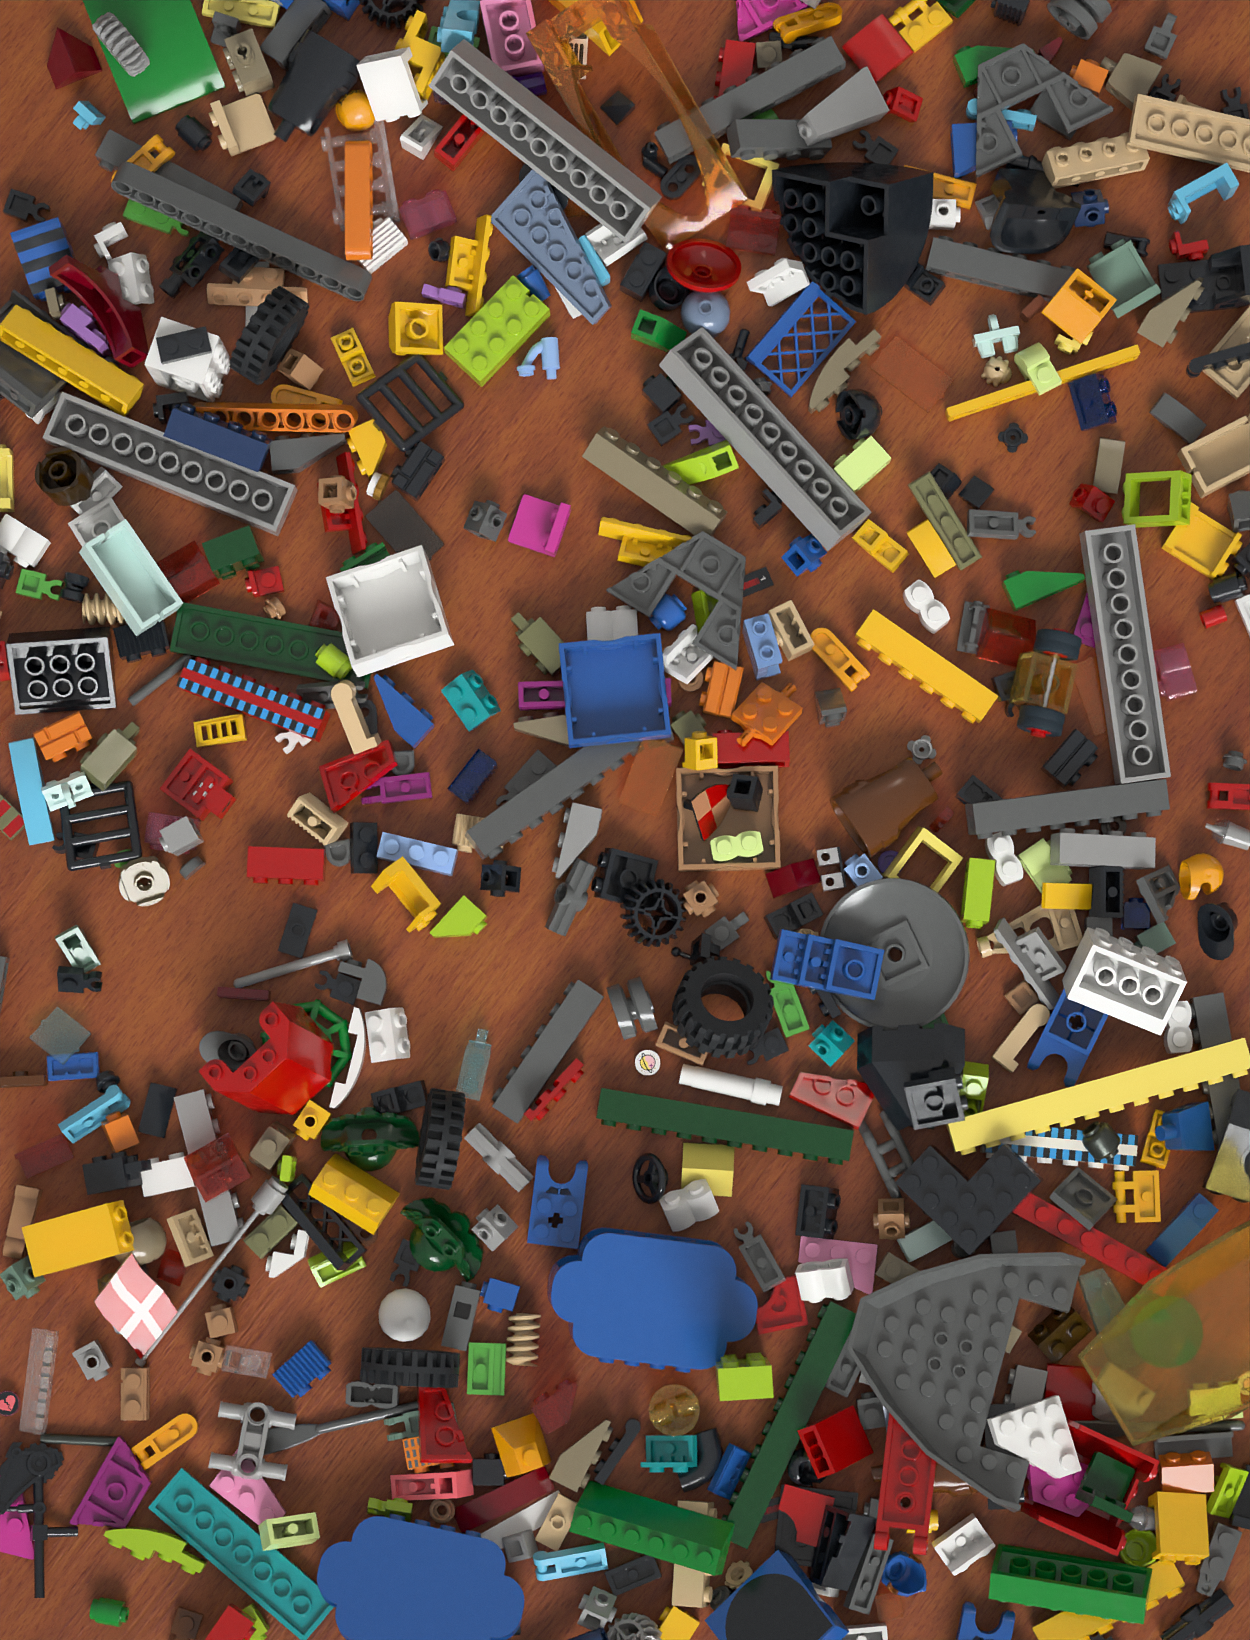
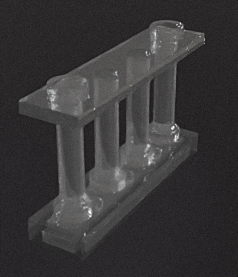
[321,120,400,231]

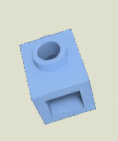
[844,853,883,887]

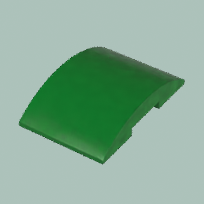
[83,0,226,124]

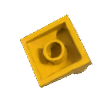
[388,302,443,356]

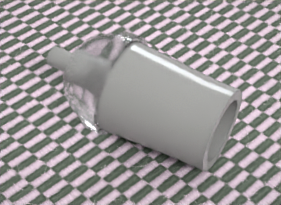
[1205,819,1250,850]
[1129,1505,1155,1531]

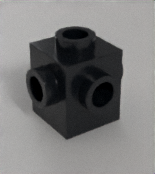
[480,860,521,897]
[211,1264,250,1303]

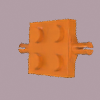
[731,682,803,746]

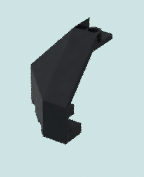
[857,1023,965,1131]

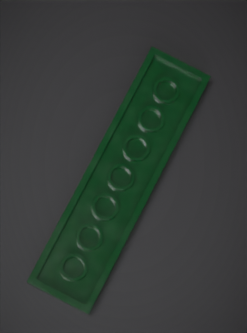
[169,602,372,689]

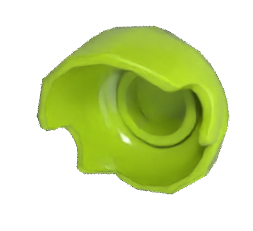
[1119,1529,1156,1567]

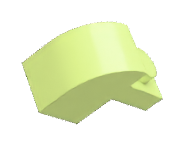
[1014,342,1062,395]

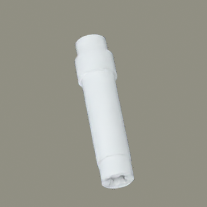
[679,1064,783,1106]

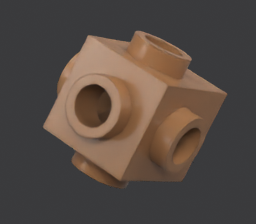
[318,475,357,513]
[682,880,719,918]
[873,1198,910,1240]
[189,1337,228,1376]

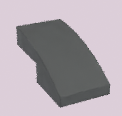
[1149,393,1207,444]

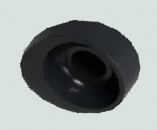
[649,266,690,311]

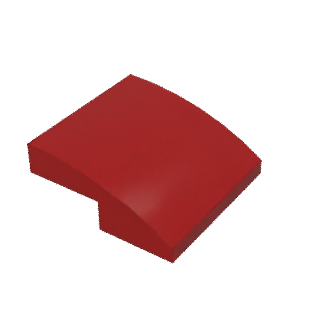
[842,14,914,84]
[1044,1363,1099,1421]

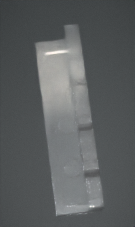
[19,1328,59,1435]

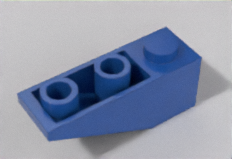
[374,674,435,749]

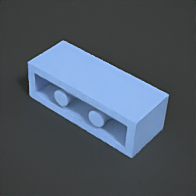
[377,832,458,876]

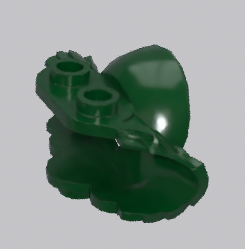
[321,1107,419,1172]
[400,1197,483,1282]

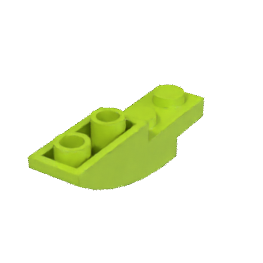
[103,1527,207,1575]

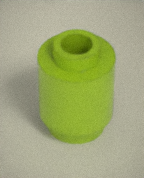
[315,643,352,680]

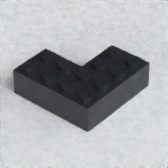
[895,1144,1044,1255]

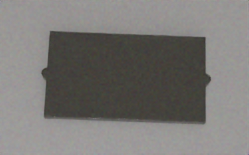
[365,490,445,561]

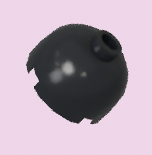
[835,389,882,440]

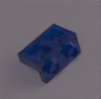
[1068,373,1117,431]

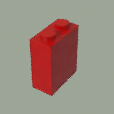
[797,1405,874,1479]

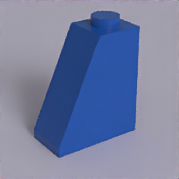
[950,121,1018,179]

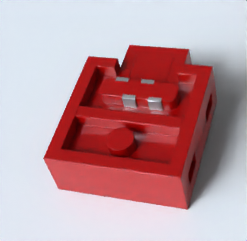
[160,749,237,821]

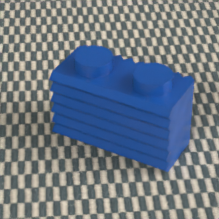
[272,1339,333,1398]

